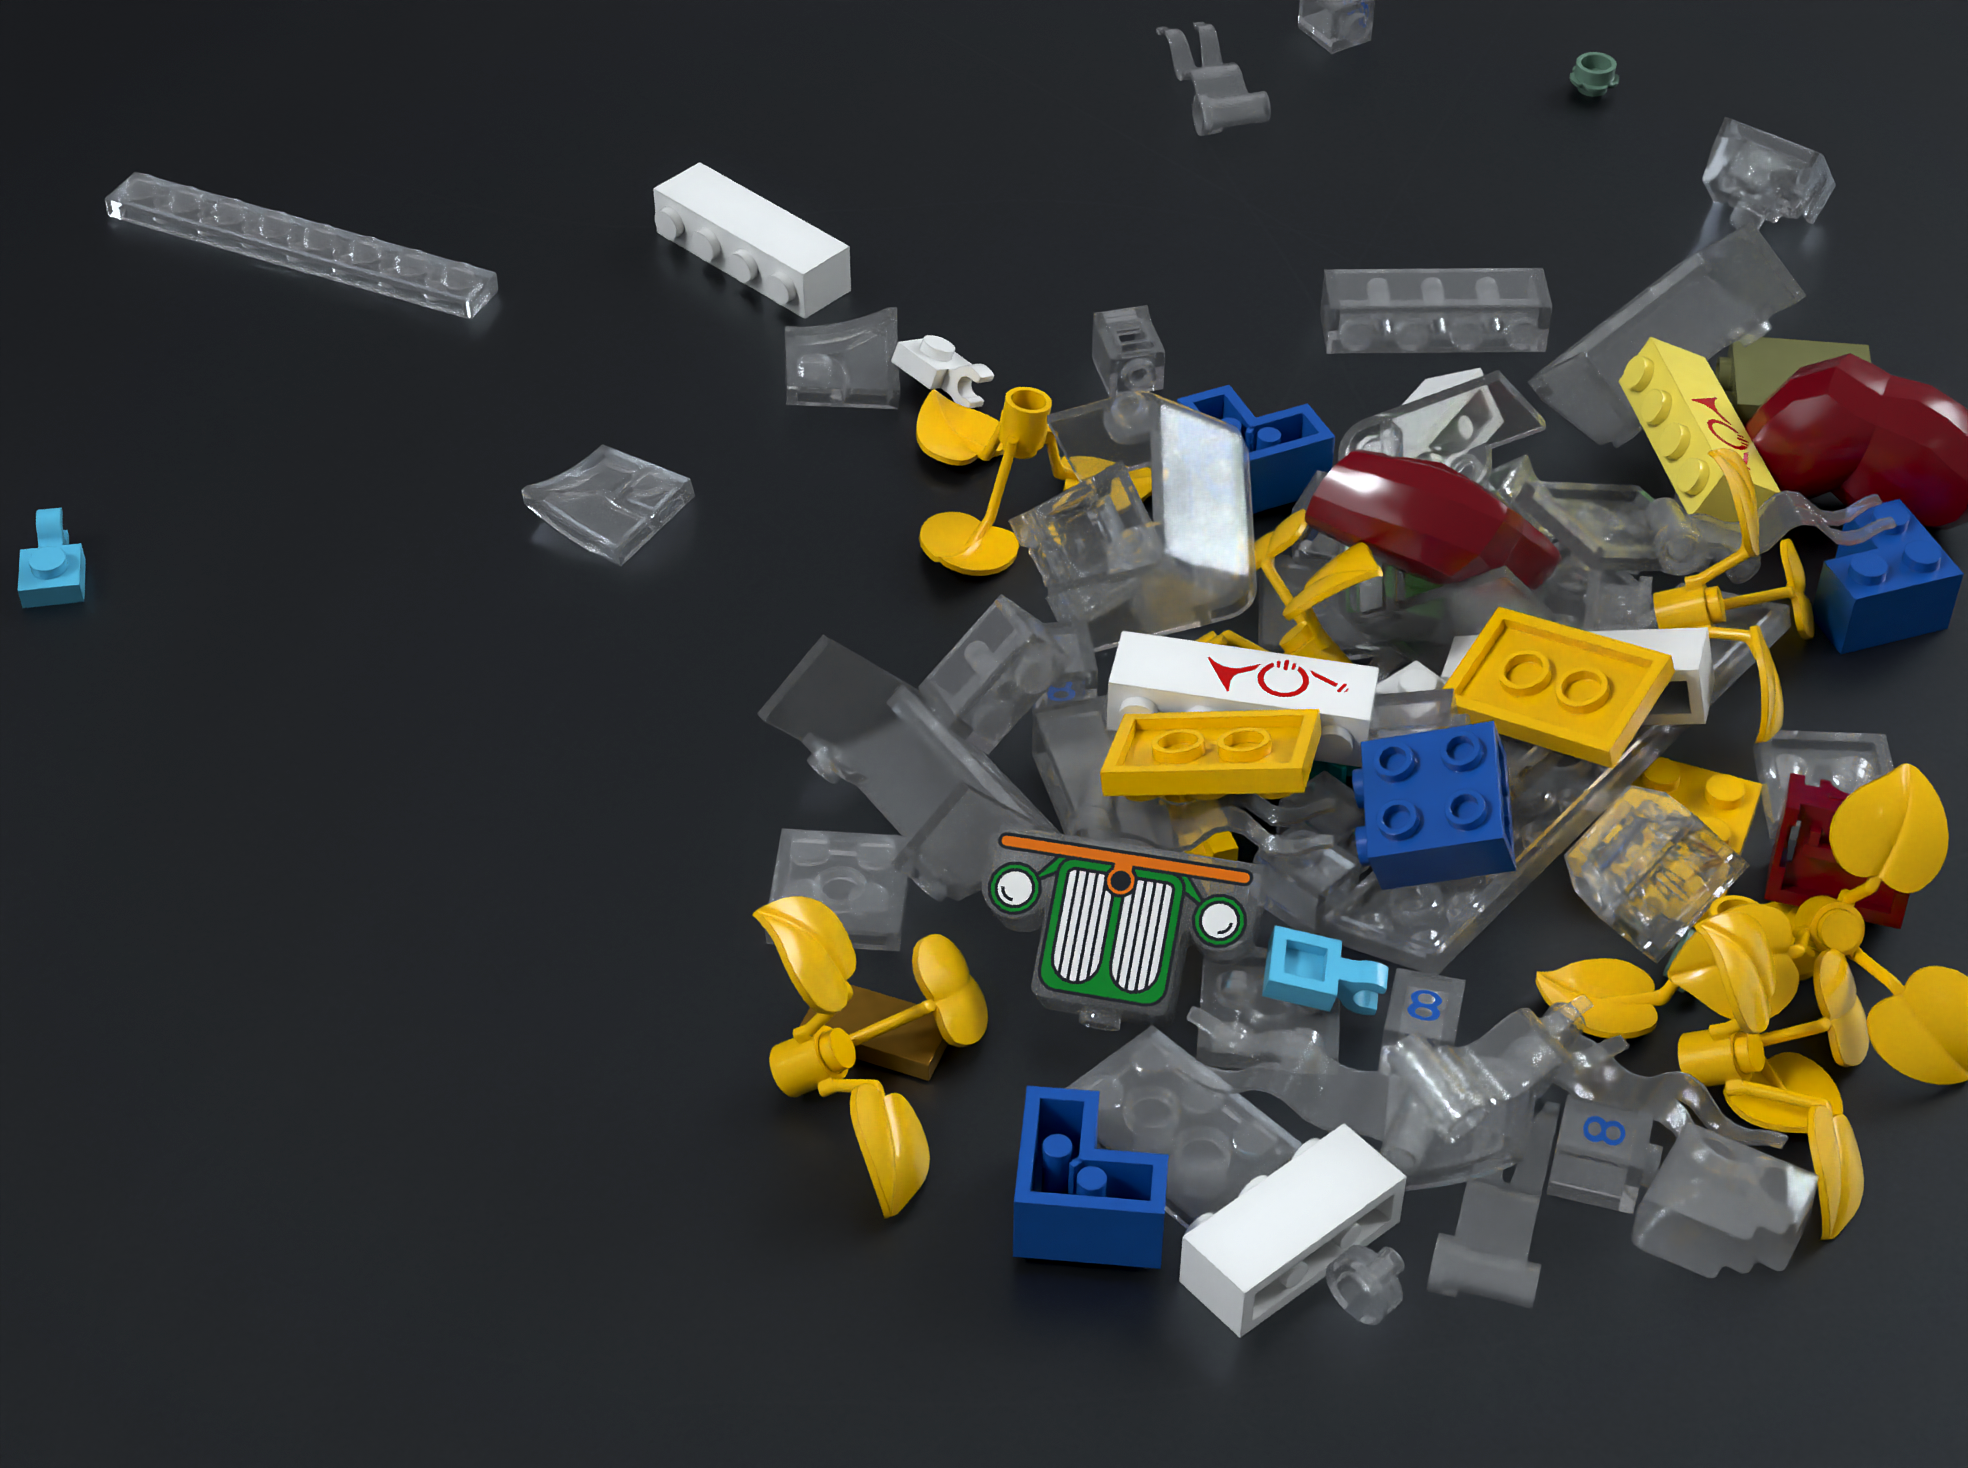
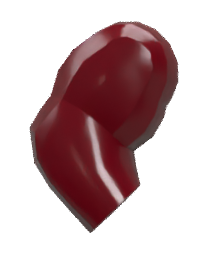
[1744,353,1968,531]
[1305,449,1562,599]

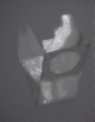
[1631,1121,1819,1279]

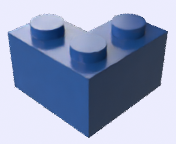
[1174,385,1335,521]
[1812,499,1964,654]
[1013,1086,1169,1269]

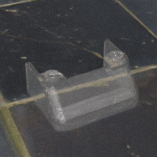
[1527,221,1807,448]
[1338,370,1554,650]
[1047,391,1257,655]
[757,634,1063,902]

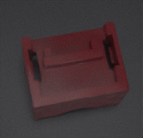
[1764,773,1910,929]

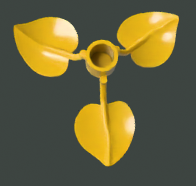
[916,387,1166,576]
[1653,448,1815,743]
[1195,508,1383,664]
[1667,763,1968,1085]
[1536,895,1843,1133]
[752,896,988,1219]
[1678,912,1869,1240]

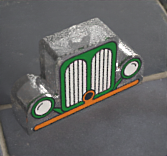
[982,823,1269,1031]

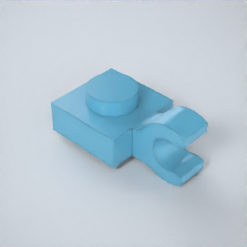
[18,507,86,608]
[1262,925,1389,1015]

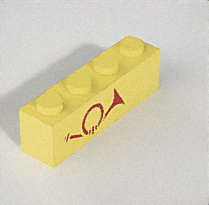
[1619,337,1782,537]

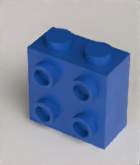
[1352,721,1516,890]

